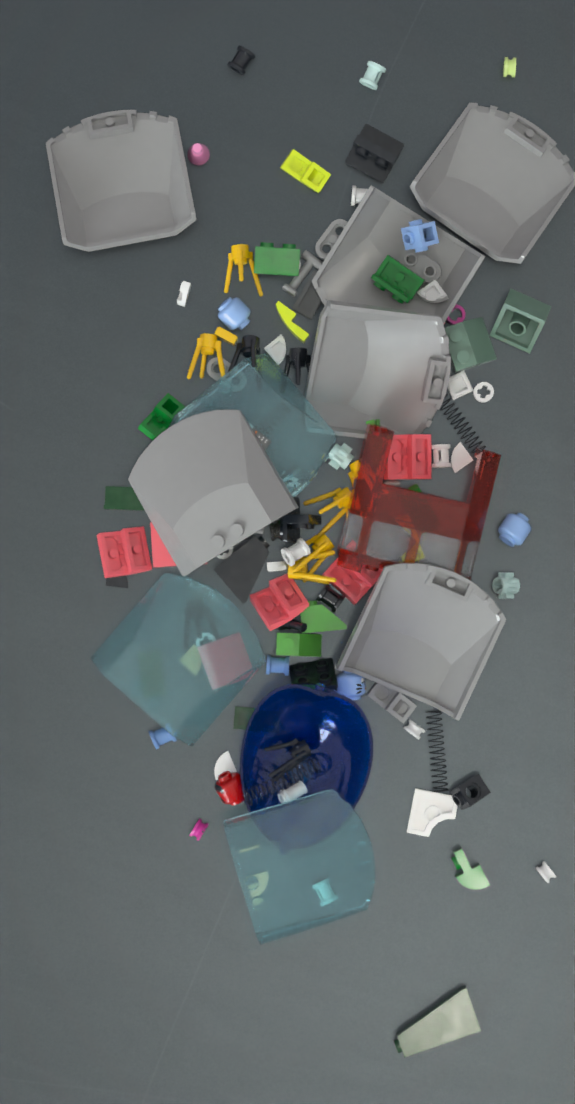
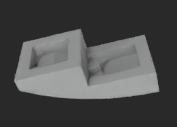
[366,683,417,724]

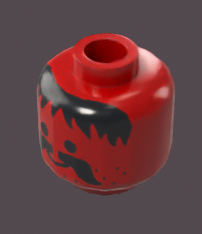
[215,771,248,806]

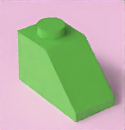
[300,601,347,633]
[276,633,322,657]

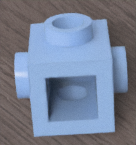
[401,219,439,253]

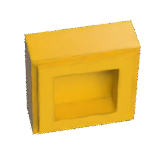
[214,326,238,346]

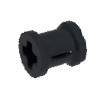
[227,45,255,75]
[316,584,346,613]

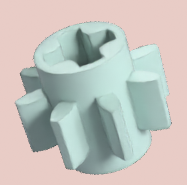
[327,443,354,470]
[492,572,520,599]

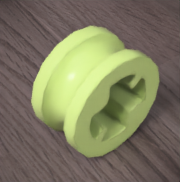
[503,57,516,78]

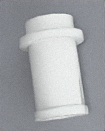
[277,781,308,806]

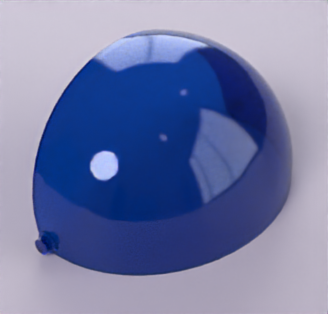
[240,683,373,854]

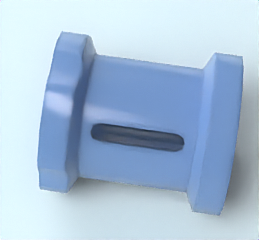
[266,655,290,676]
[148,723,177,749]

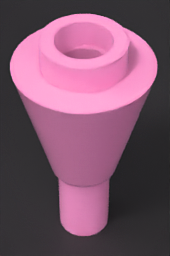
[187,143,210,165]

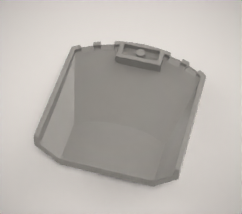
[410,103,575,264]
[46,110,197,252]
[312,185,486,324]
[303,300,451,439]
[128,409,299,577]
[336,563,506,721]

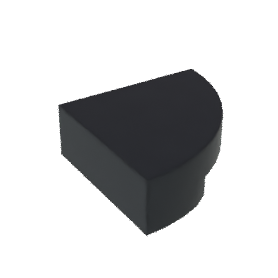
[106,575,128,588]

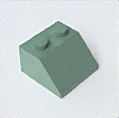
[489,288,551,354]
[445,317,497,374]

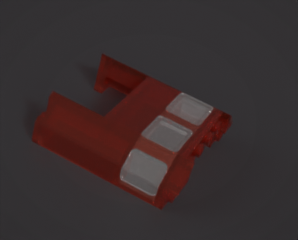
[337,423,501,581]

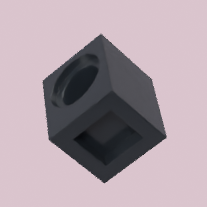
[450,774,491,810]

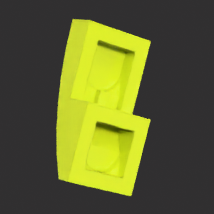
[280,149,331,193]
[276,301,309,343]

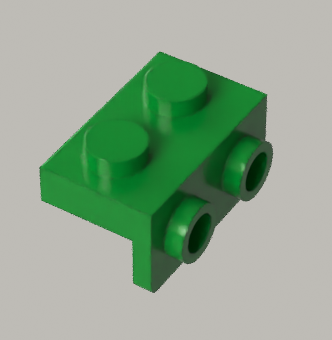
[254,242,300,276]
[371,255,425,304]

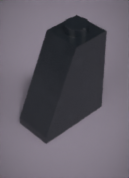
[214,535,270,604]

